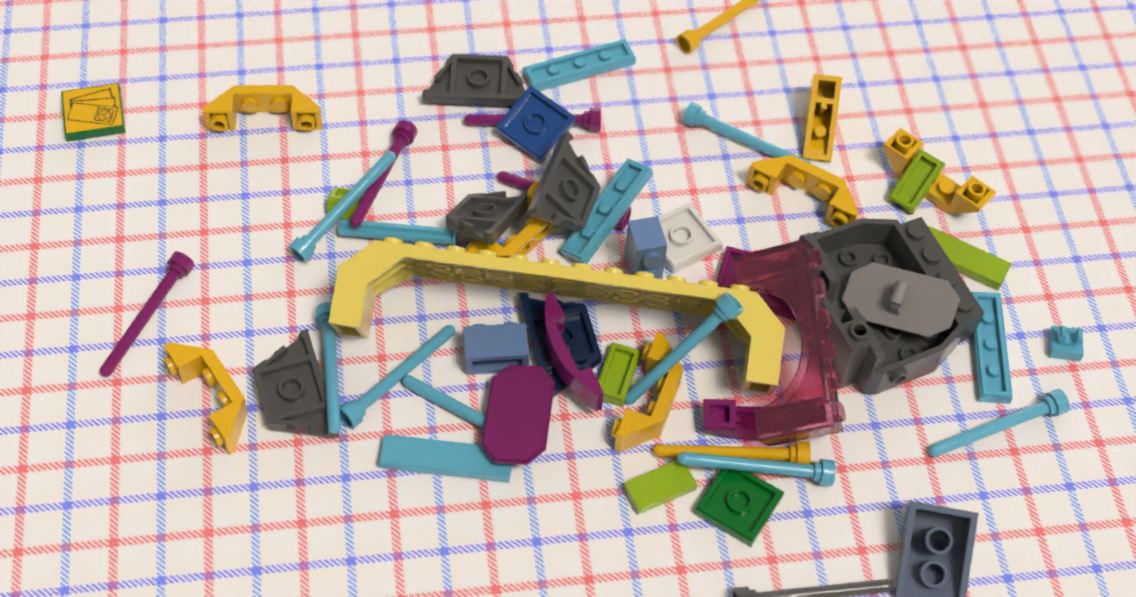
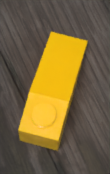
[802,73,843,162]

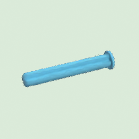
[338,219,459,246]

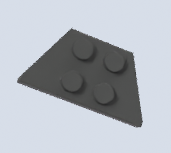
[422,54,526,107]
[527,131,601,232]
[446,189,528,245]
[252,329,339,438]

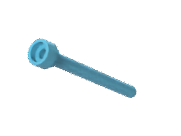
[682,102,812,164]
[288,151,396,263]
[625,292,744,405]
[315,302,341,433]
[340,325,456,429]
[402,375,486,428]
[928,389,1070,457]
[678,452,836,486]

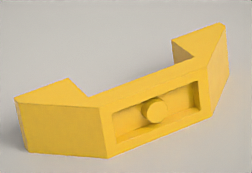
[203,85,323,131]
[883,128,996,213]
[746,155,859,227]
[465,181,553,258]
[611,332,683,452]
[163,342,248,455]

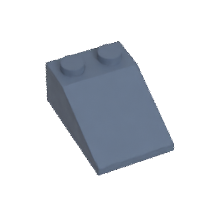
[895,501,979,597]

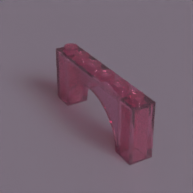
[733,239,846,447]

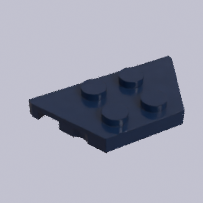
[519,292,602,398]

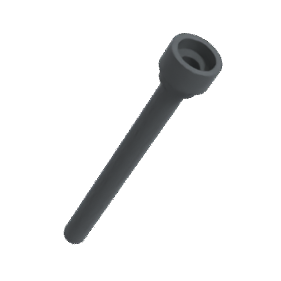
[732,579,894,597]

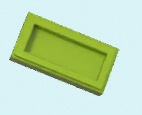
[888,149,946,214]
[598,342,642,408]
[623,460,698,515]

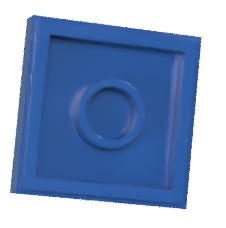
[495,85,576,164]

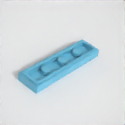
[523,39,636,91]
[560,158,654,264]
[971,292,1013,404]
[379,434,512,483]

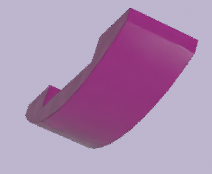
[544,292,604,411]
[703,399,834,441]

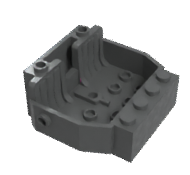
[780,217,985,394]

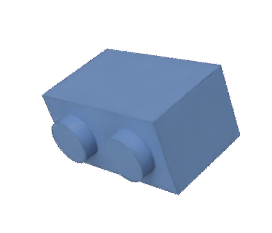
[624,216,667,279]
[463,322,529,375]

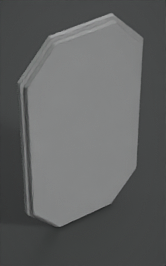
[842,262,961,338]

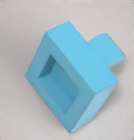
[1048,325,1084,362]

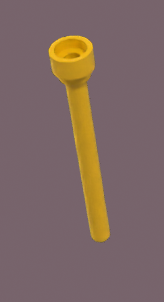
[676,0,760,54]
[653,441,811,464]

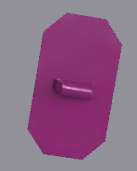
[481,364,555,465]

